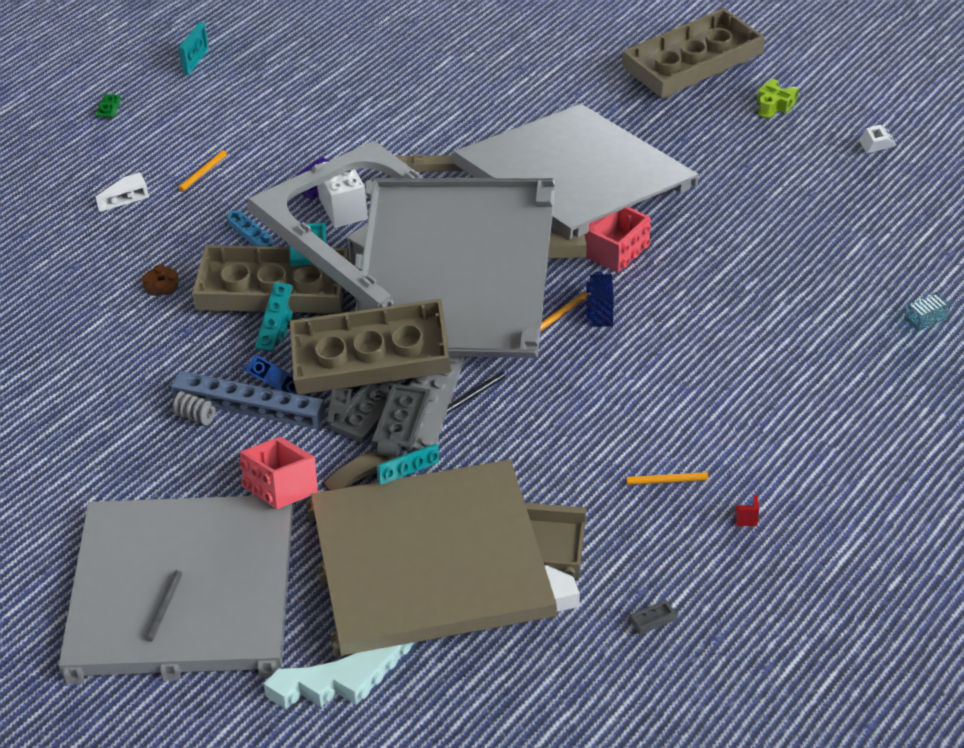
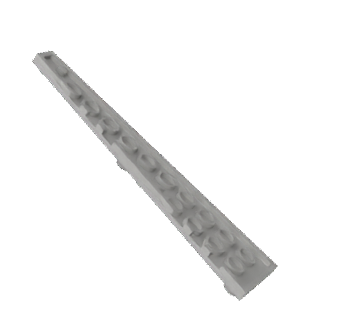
[395,356,465,452]

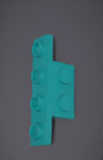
[255,282,292,352]
[377,444,439,485]

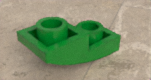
[96,94,121,118]

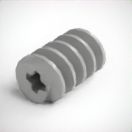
[172,391,216,426]

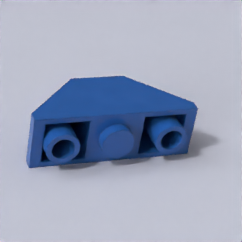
[246,354,297,394]

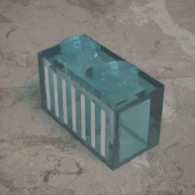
[904,292,951,332]

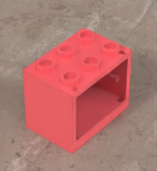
[584,207,651,273]
[239,436,318,509]

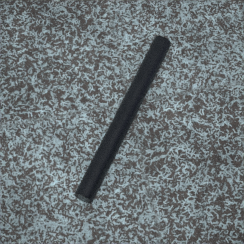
[447,371,506,415]

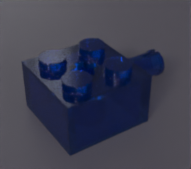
[586,271,614,327]

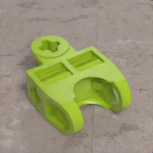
[757,79,799,118]

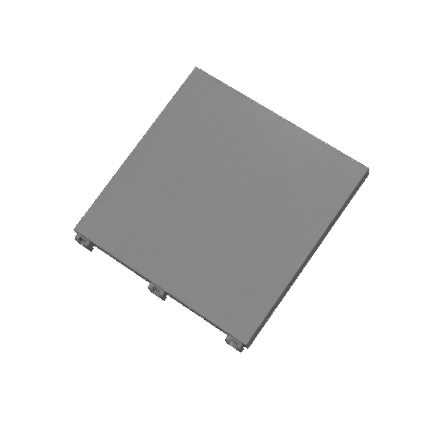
[452,104,699,240]
[355,178,556,358]
[59,496,294,684]

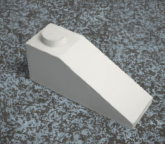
[96,173,149,212]

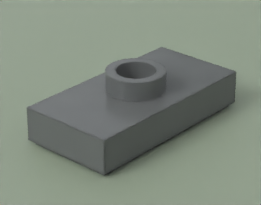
[629,599,678,635]

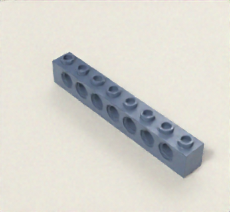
[171,371,325,429]

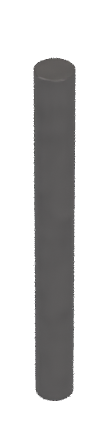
[145,570,182,642]

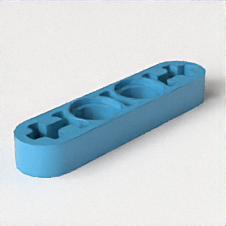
[227,210,274,246]

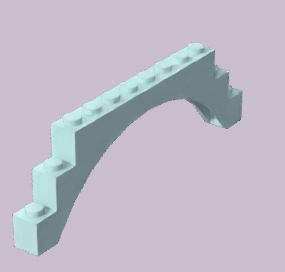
[264,642,415,710]

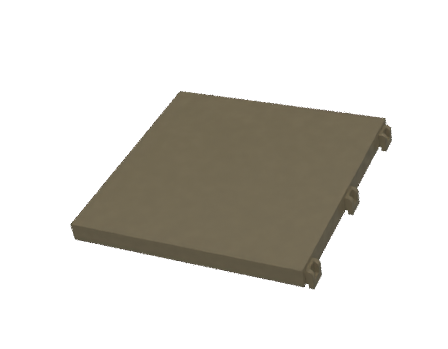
[306,459,557,657]

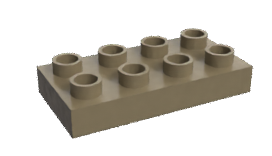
[622,8,765,98]
[192,245,350,315]
[290,299,451,395]

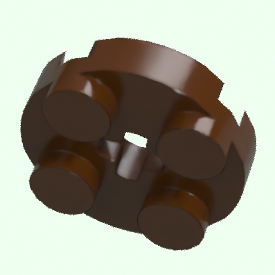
[142,264,179,296]

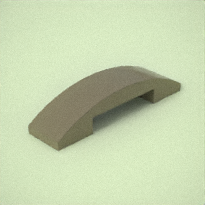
[324,451,397,491]

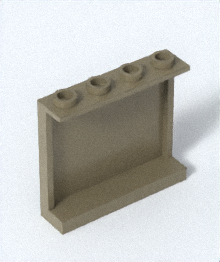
[525,503,586,578]

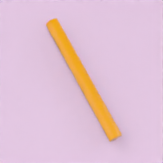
[178,150,227,192]
[540,290,592,332]
[626,472,708,485]

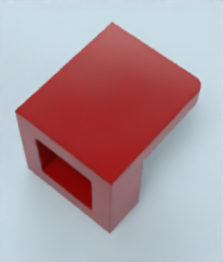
[735,495,759,526]

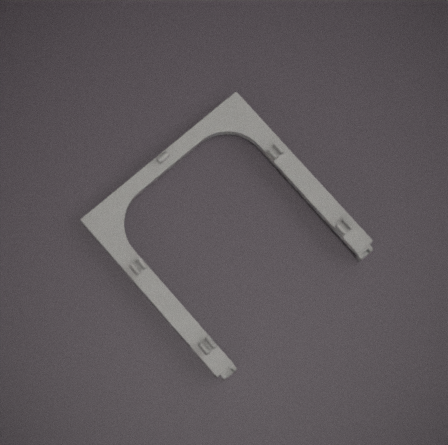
[247,140,424,309]

